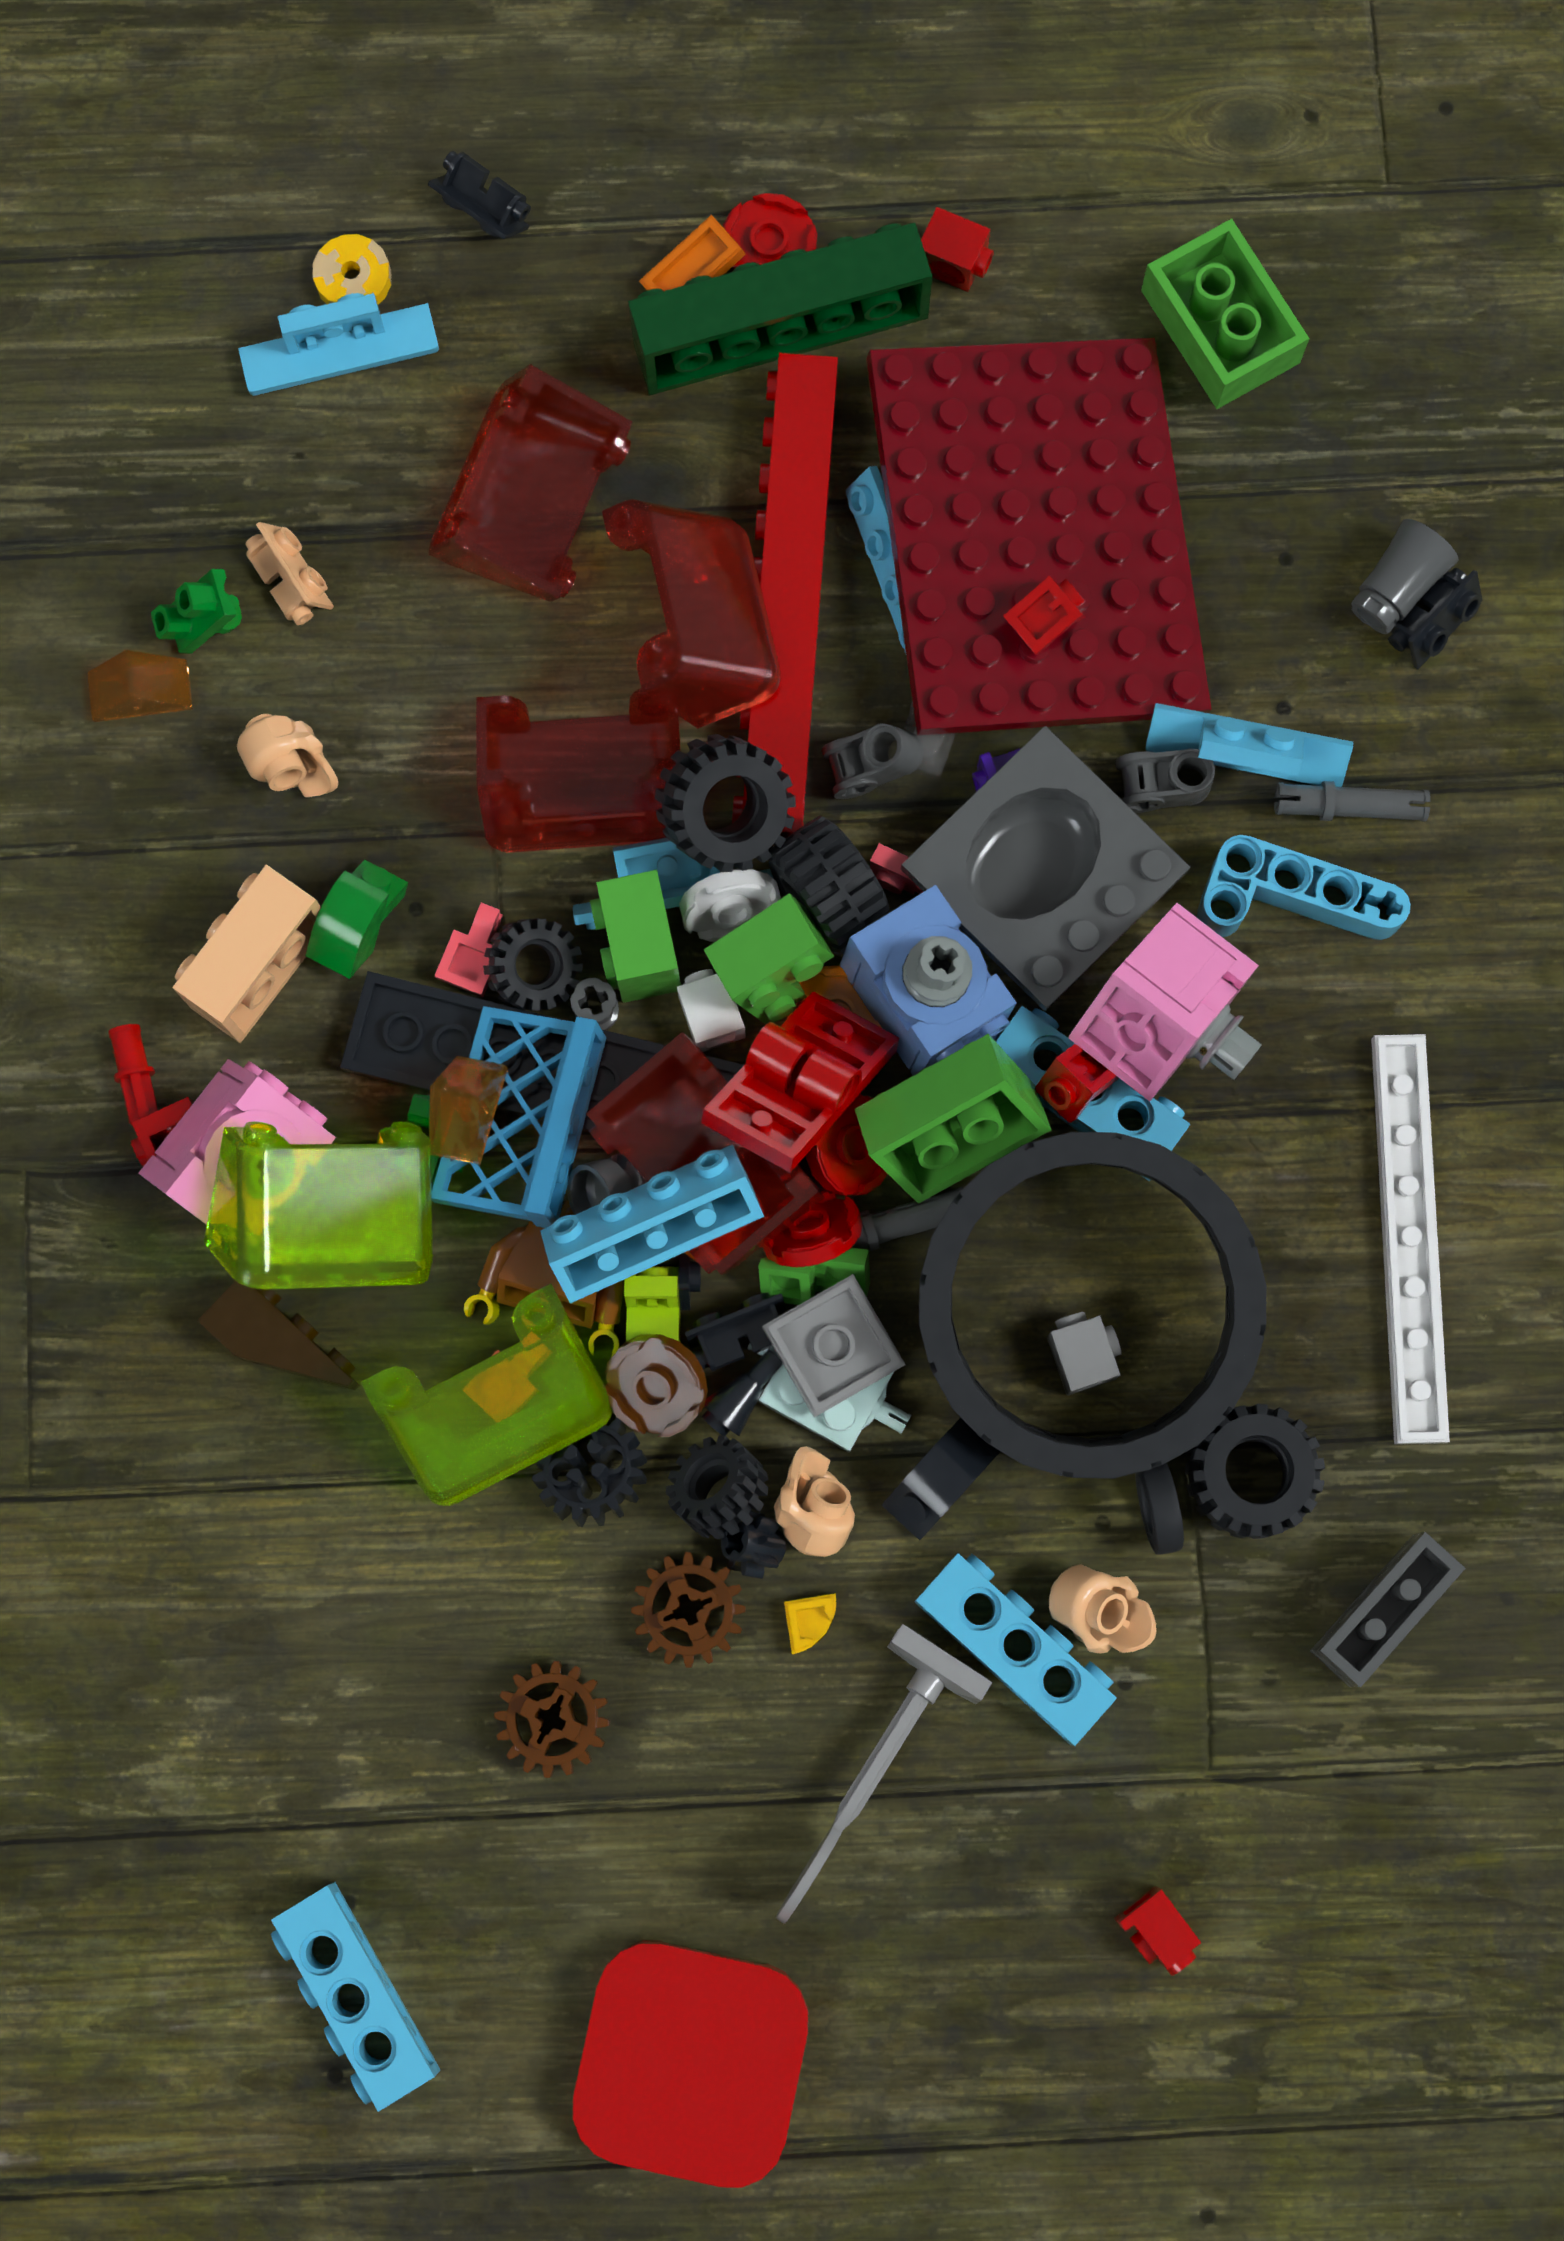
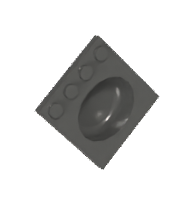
[901,726,1190,1011]

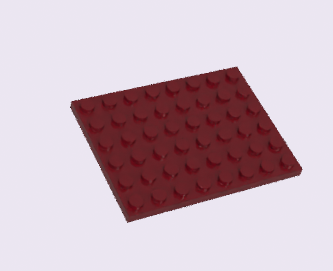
[866,338,1212,736]

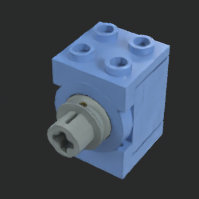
[840,885,1016,1076]

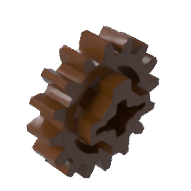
[631,1552,746,1668]
[494,1661,610,1778]

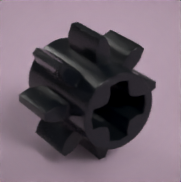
[721,1511,786,1579]

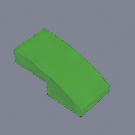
[758,1248,870,1305]

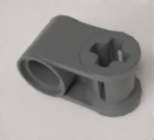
[821,723,924,799]
[1115,748,1215,813]

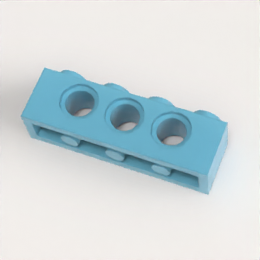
[996,1006,1190,1182]
[914,1553,1117,1746]
[271,1882,440,2112]

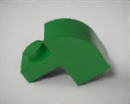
[305,860,408,979]

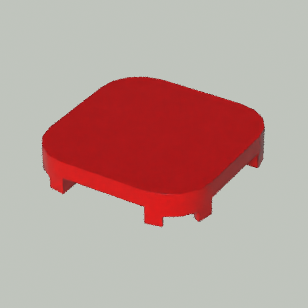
[573,1940,808,2188]

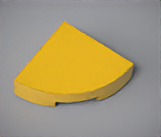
[784,1593,836,1654]

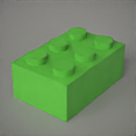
[1141,219,1310,409]
[855,1034,1051,1204]

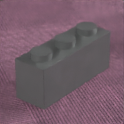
[1310,1532,1466,1688]

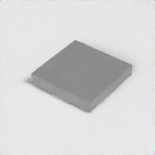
[762,1274,906,1417]

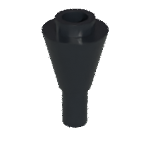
[702,1349,783,1436]

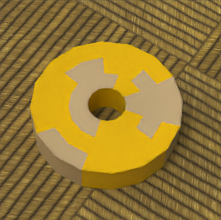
[313,234,391,305]

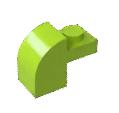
[624,1267,680,1342]

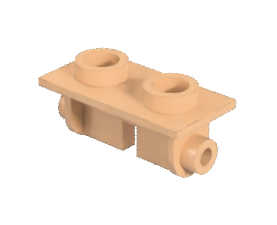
[245,522,334,625]

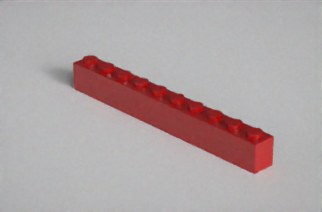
[732,353,838,838]

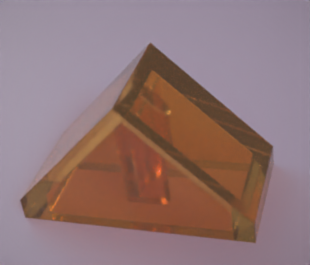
[87,650,193,722]
[429,1056,508,1165]

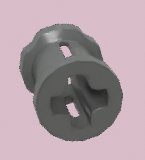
[570,978,619,1030]

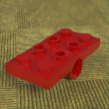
[701,991,900,1173]

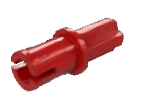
[108,1024,158,1126]

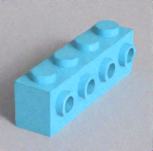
[540,1144,764,1303]

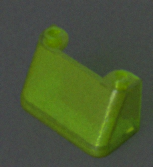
[204,1121,433,1289]
[361,1284,612,1506]

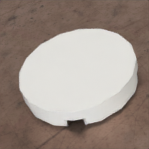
[679,869,781,942]

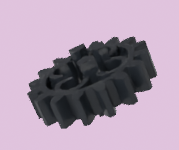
[532,1412,647,1527]

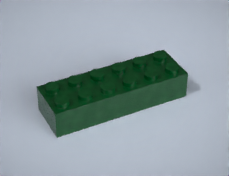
[628,222,932,396]

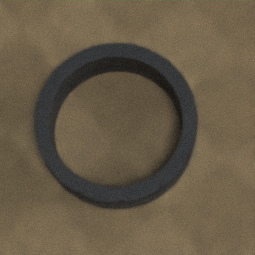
[919,1132,1267,1479]

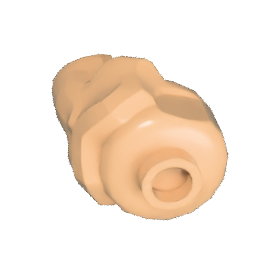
[237,714,338,797]
[774,1446,855,1557]
[1049,1564,1156,1654]

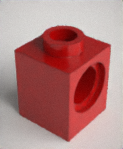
[921,207,994,292]

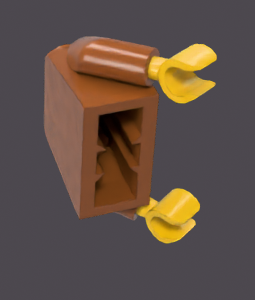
[464,1200,624,1358]

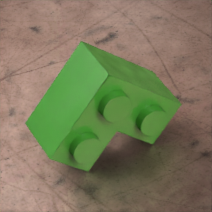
[590,870,681,1003]
[704,893,834,1024]

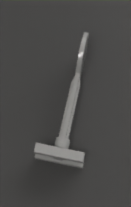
[775,1624,992,1924]

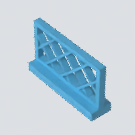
[430,1006,606,1228]

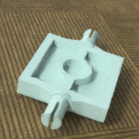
[747,1343,911,1453]

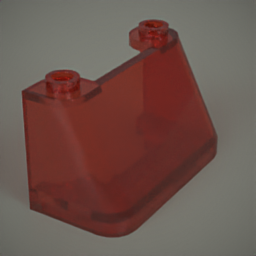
[428,364,633,602]
[602,499,781,729]
[476,683,682,852]
[586,1032,825,1275]

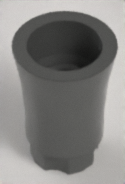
[1351,519,1459,634]

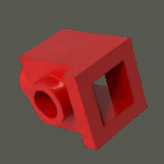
[1114,1886,1201,1976]

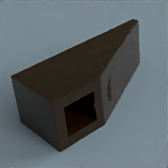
[197,1275,360,1391]

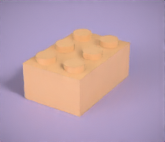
[172,864,321,1044]

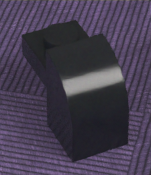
[882,1418,1001,1540]

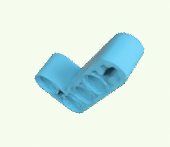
[1197,835,1411,940]

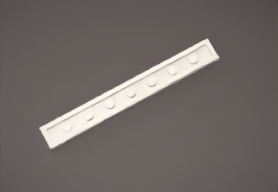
[1371,1034,1450,1444]

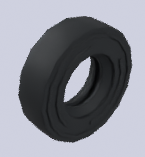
[1135,1463,1184,1555]

